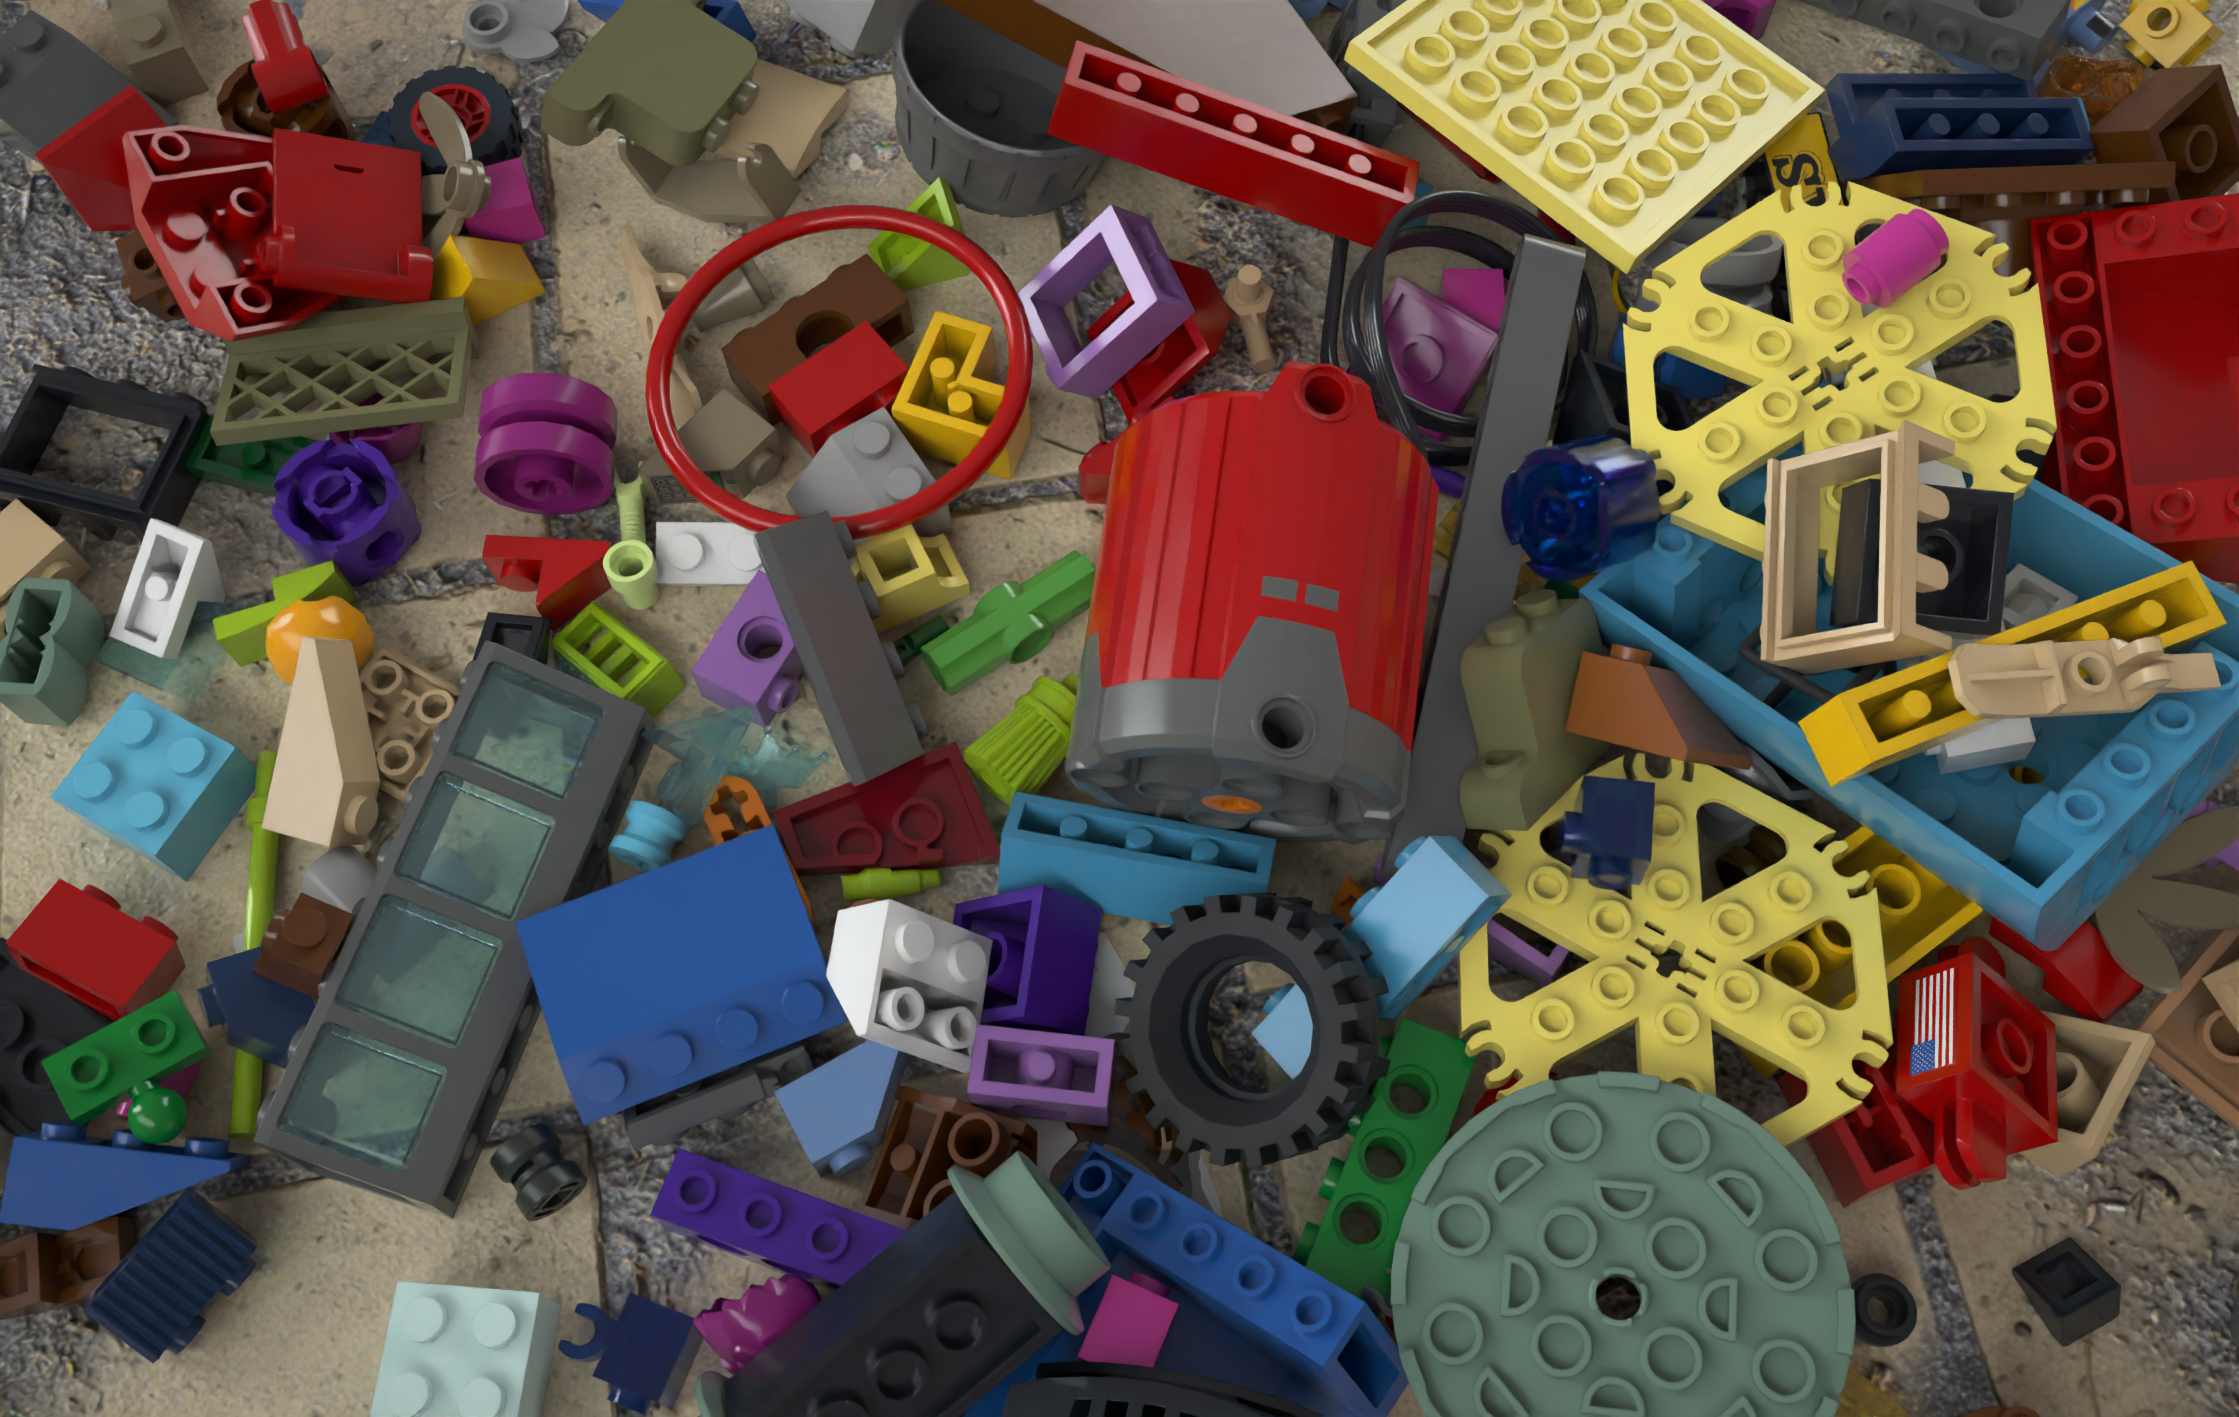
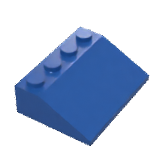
[515,823,848,1125]

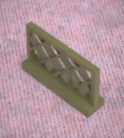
[210,297,480,446]

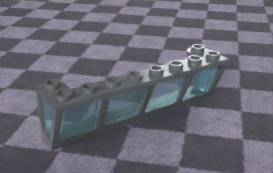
[253,640,658,1219]

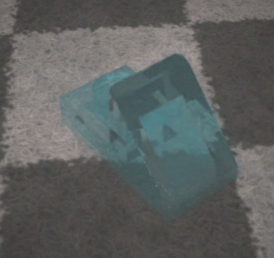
[641,706,756,826]

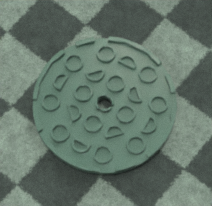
[1391,1071,1856,1417]

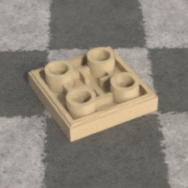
[359,644,460,807]

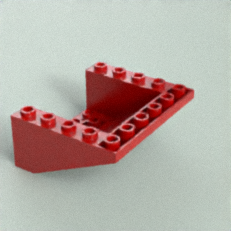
[2029,193,2239,584]

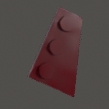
[773,742,1000,877]

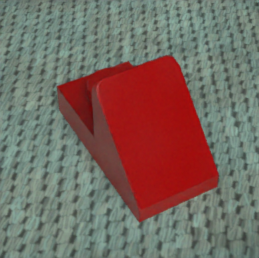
[482,535,612,630]

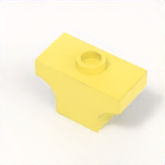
[851,524,971,634]

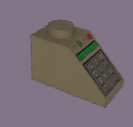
[637,388,785,505]

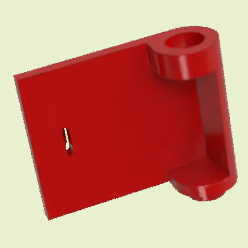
[261,128,433,304]

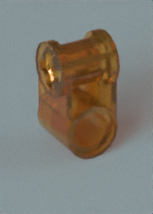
[2036,55,2145,129]

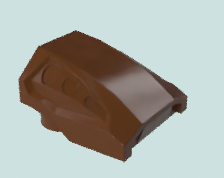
[851,1085,1038,1230]

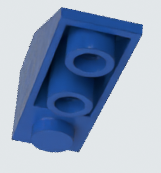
[0,1121,251,1231]

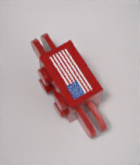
[1893,936,2058,1190]

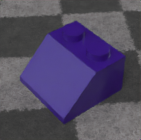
[953,885,1102,1036]

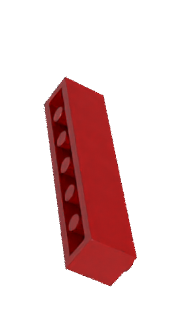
[1046,40,1420,248]

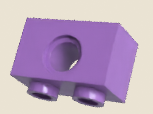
[691,570,804,729]
[967,1024,1116,1127]

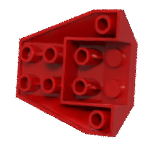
[122,125,347,342]

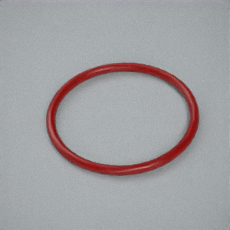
[645,205,1033,541]

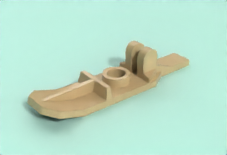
[620,226,703,427]
[1948,636,2221,719]

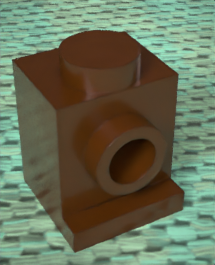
[253,892,354,999]

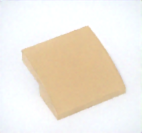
[706,58,848,180]

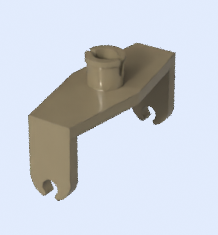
[618,136,801,229]

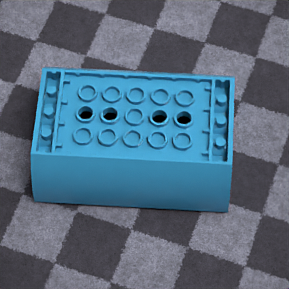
[1579,379,2239,951]

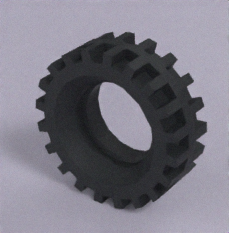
[1114,893,1394,1168]

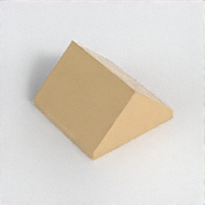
[2018,1010,2156,1178]

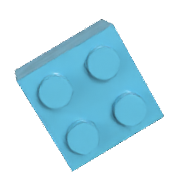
[50,691,257,882]

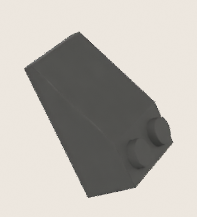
[0,10,180,165]

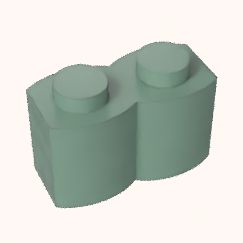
[0,577,104,726]

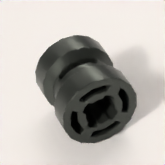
[490,1122,587,1222]

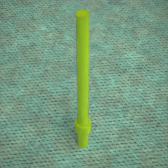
[229,751,279,1139]

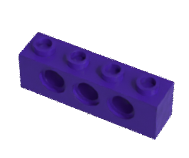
[650,1148,908,1292]

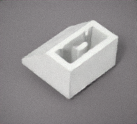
[826,899,993,1073]

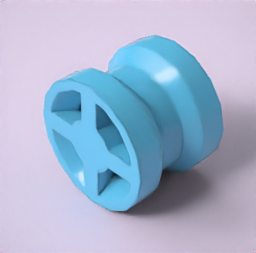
[608,800,690,872]

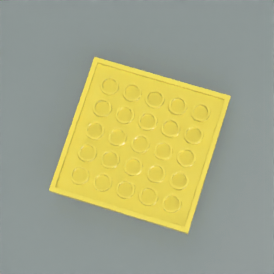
[1344,0,1825,275]

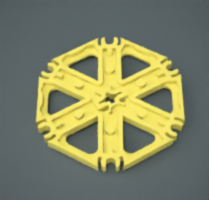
[1623,181,2057,586]
[1457,753,1893,1148]

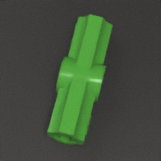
[920,550,1096,696]

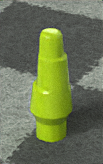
[841,867,941,901]

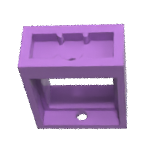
[1018,204,1195,399]

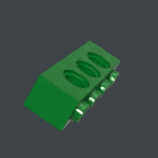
[1293,1016,1478,1317]

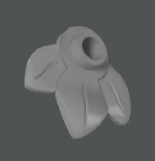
[462,0,570,63]

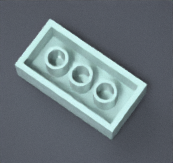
[370,1281,561,1417]

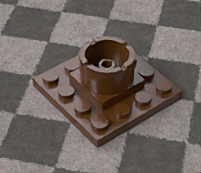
[1840,161,2176,288]

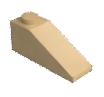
[261,636,380,847]

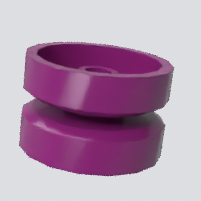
[474,373,618,515]

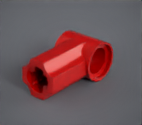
[241,0,331,116]

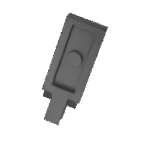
[624,1040,814,1151]

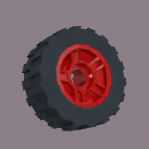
[387,65,524,177]

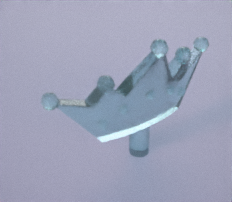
[714,725,829,809]

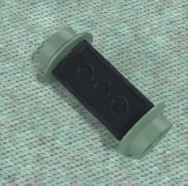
[695,1150,1111,1417]

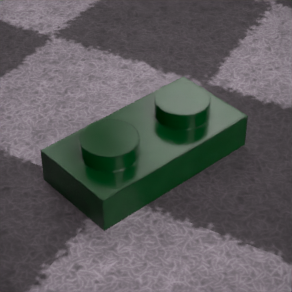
[185,415,318,497]

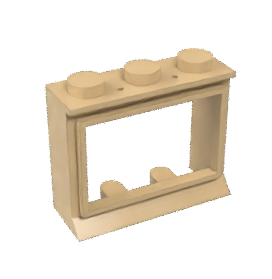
[1760,419,1955,675]

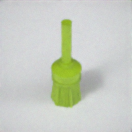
[963,673,1080,807]

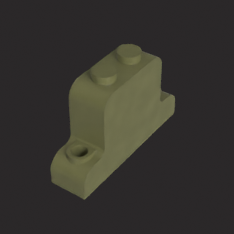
[540,0,760,167]
[1460,589,1614,831]

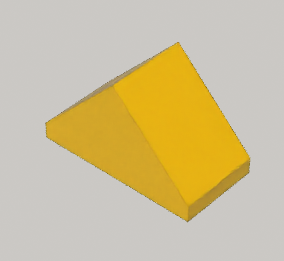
[428,235,546,326]

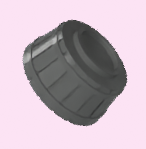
[891,0,1107,218]

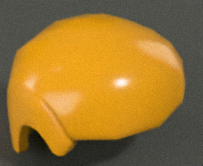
[265,596,374,685]

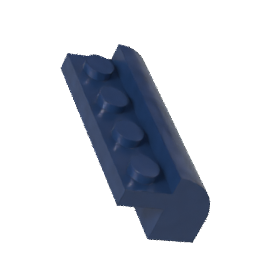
[1825,73,2095,179]

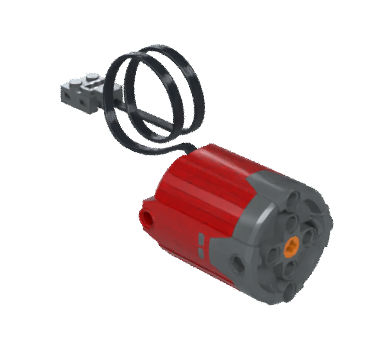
[1065,0,1598,845]

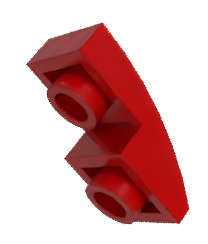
[1989,916,2144,1024]

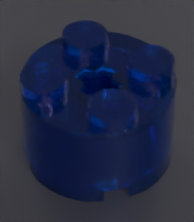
[1501,434,1659,582]

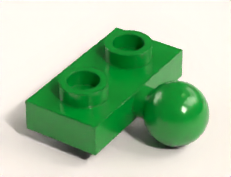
[41,990,212,1144]

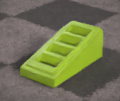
[549,600,685,720]

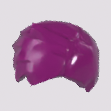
[693,1274,821,1375]

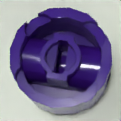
[271,439,421,587]

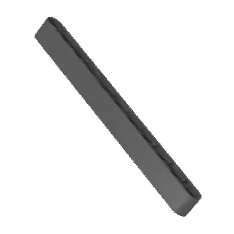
[1380,233,1586,878]

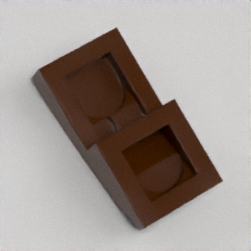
[0,1215,137,1320]

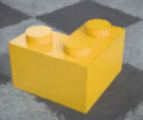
[891,310,1032,481]

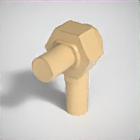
[1223,265,1276,373]

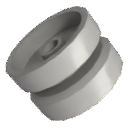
[1634,216,1783,315]

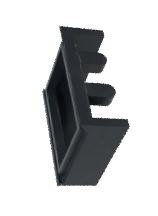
[0,364,210,541]

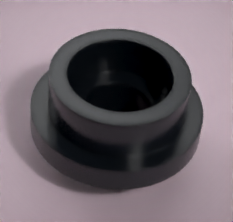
[1851,1273,1917,1347]

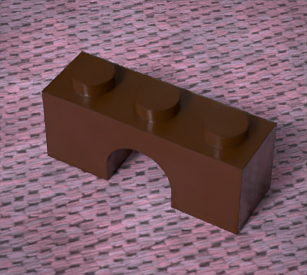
[721,253,914,426]

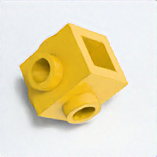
[2119,0,2225,68]

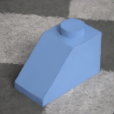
[774,1040,910,1178]

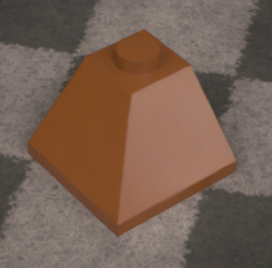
[1564,644,1752,770]

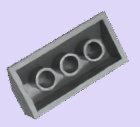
[753,510,929,787]

